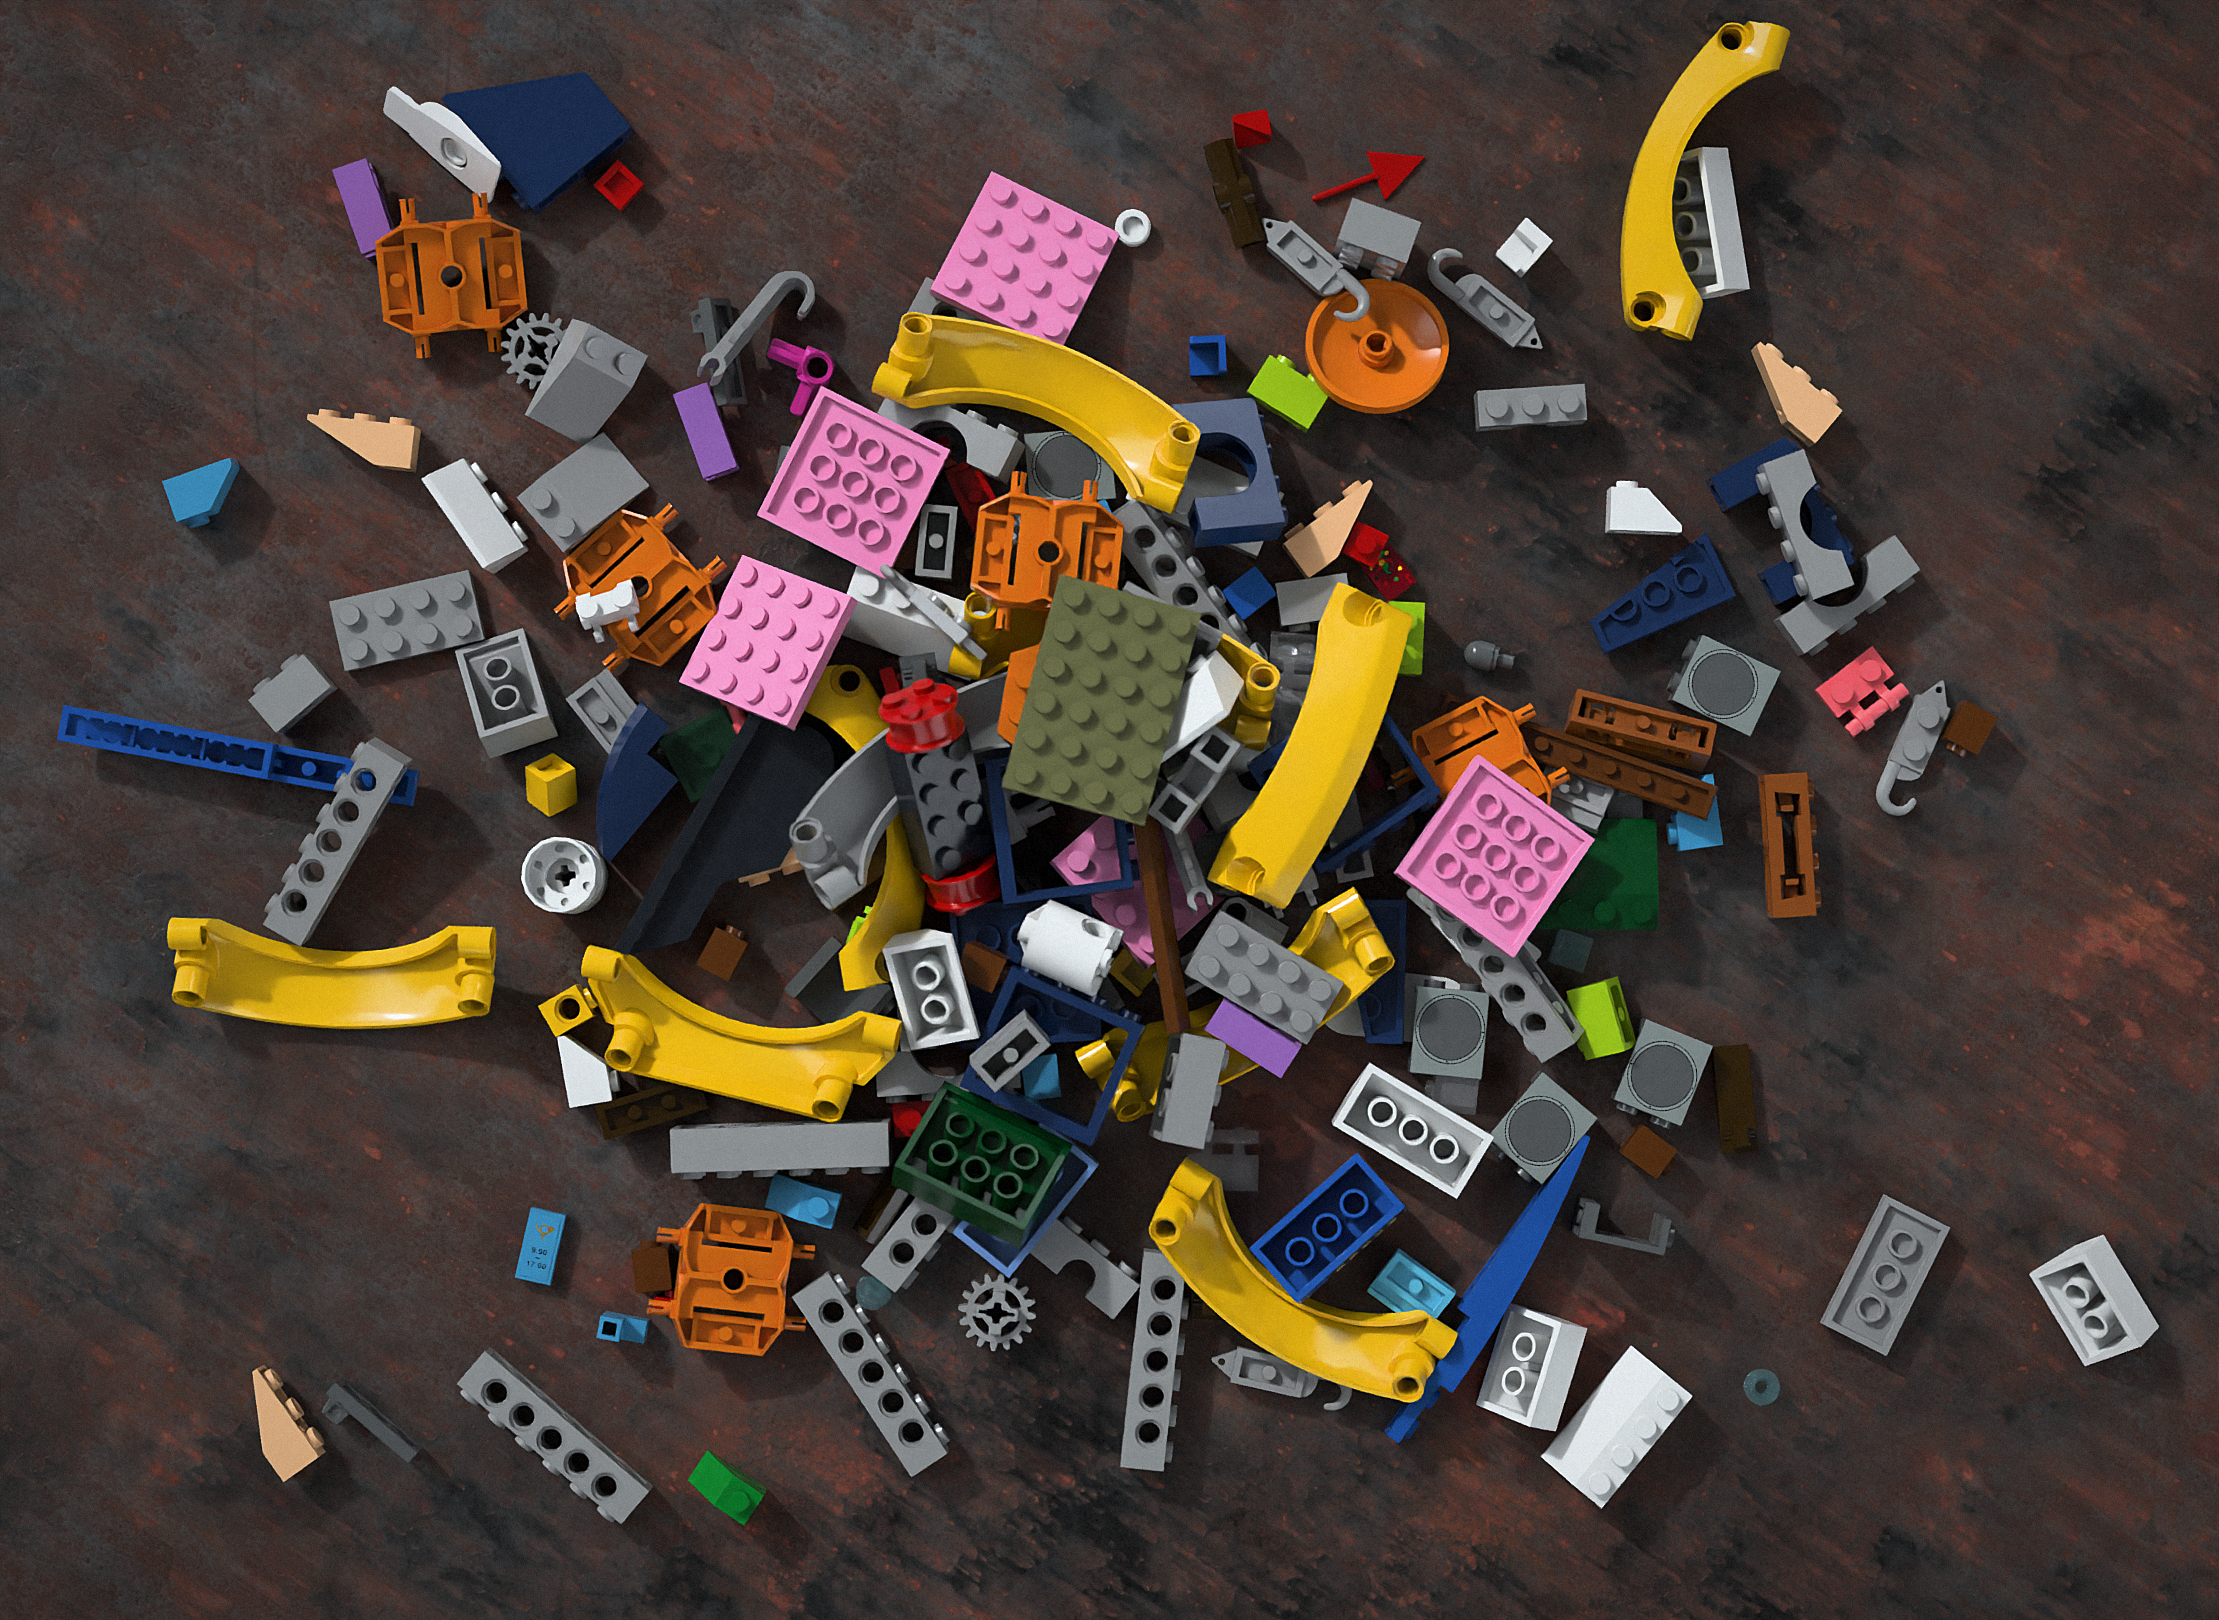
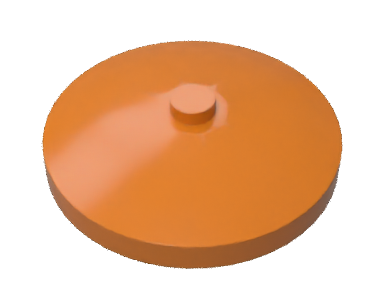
[1305,279,1449,414]

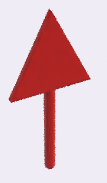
[1312,151,1425,202]

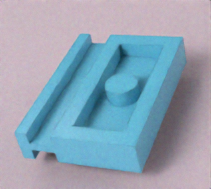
[1367,1248,1456,1319]

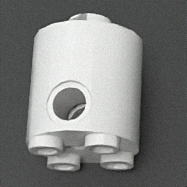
[1017,899,1124,997]

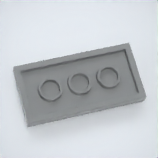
[329,570,486,672]
[1183,909,1344,1044]
[1820,1194,1950,1356]

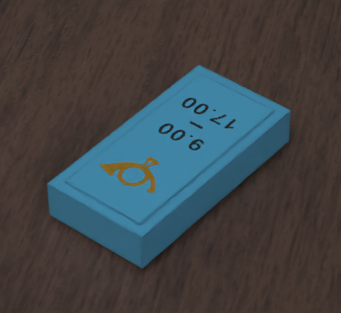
[515,1207,567,1285]

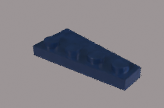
[1589,532,1736,656]
[1357,899,1408,1044]

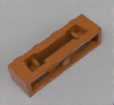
[1564,688,1717,772]
[1758,772,1821,918]

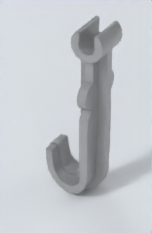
[697,271,815,386]
[1154,776,1213,915]

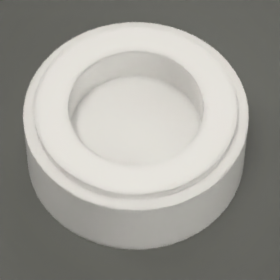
[1115,209,1151,247]

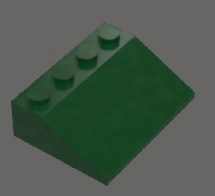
[1534,818,1659,930]
[892,1081,1073,1249]

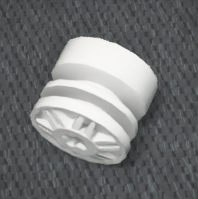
[521,837,608,914]

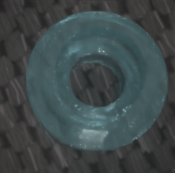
[856,1276,891,1310]
[1744,1369,1780,1405]

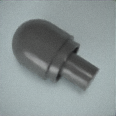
[1464,640,1515,672]

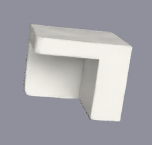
[1496,218,1553,278]

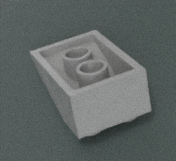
[525,318,648,445]
[516,432,650,555]
[455,628,558,758]

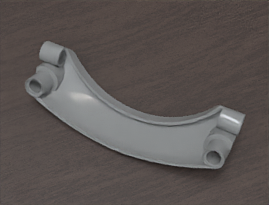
[789,672,1012,910]

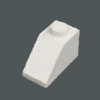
[1605,481,1682,536]
[557,1034,621,1108]

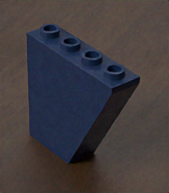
[441,72,636,214]

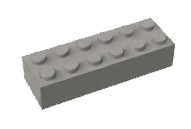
[670,1118,893,1179]

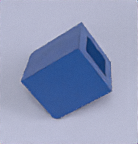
[1188,335,1227,378]
[1222,566,1277,621]

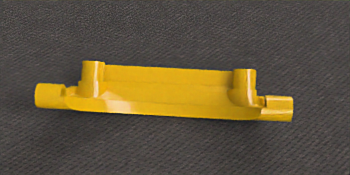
[581,945,903,1123]

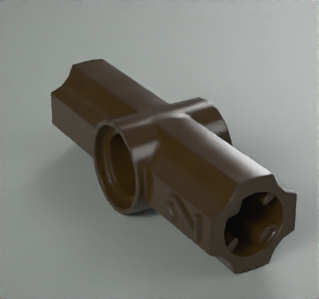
[1203,137,1265,250]

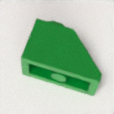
[688,1449,767,1525]

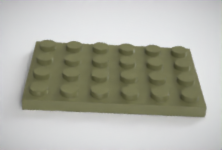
[1001,574,1202,826]

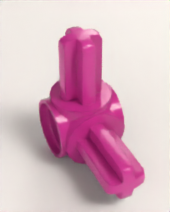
[767,338,836,418]

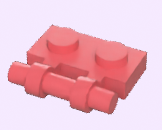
[1814,646,1909,738]

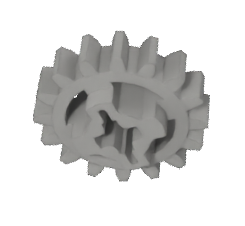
[501,313,567,391]
[958,1272,1036,1351]

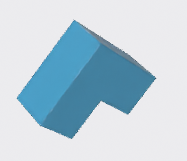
[596,1311,650,1344]

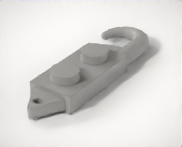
[1262,218,1371,322]
[1427,248,1543,350]
[880,564,988,661]
[1876,680,1951,816]
[1211,1346,1352,1411]

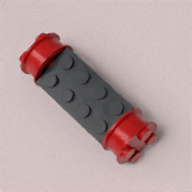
[879,679,1001,916]

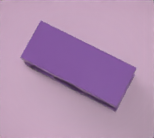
[332,158,395,260]
[673,382,740,482]
[1204,997,1303,1078]

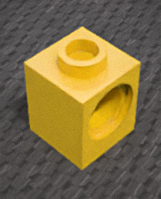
[538,984,598,1037]

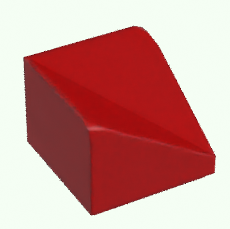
[1231,109,1272,148]

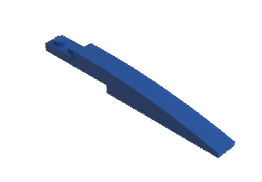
[57,705,420,806]
[1384,1134,1590,1444]

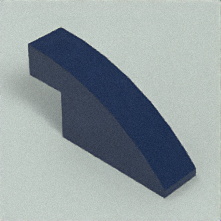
[596,701,679,862]

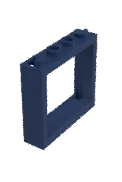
[1247,710,1441,874]
[985,757,1140,907]
[959,965,1148,1146]

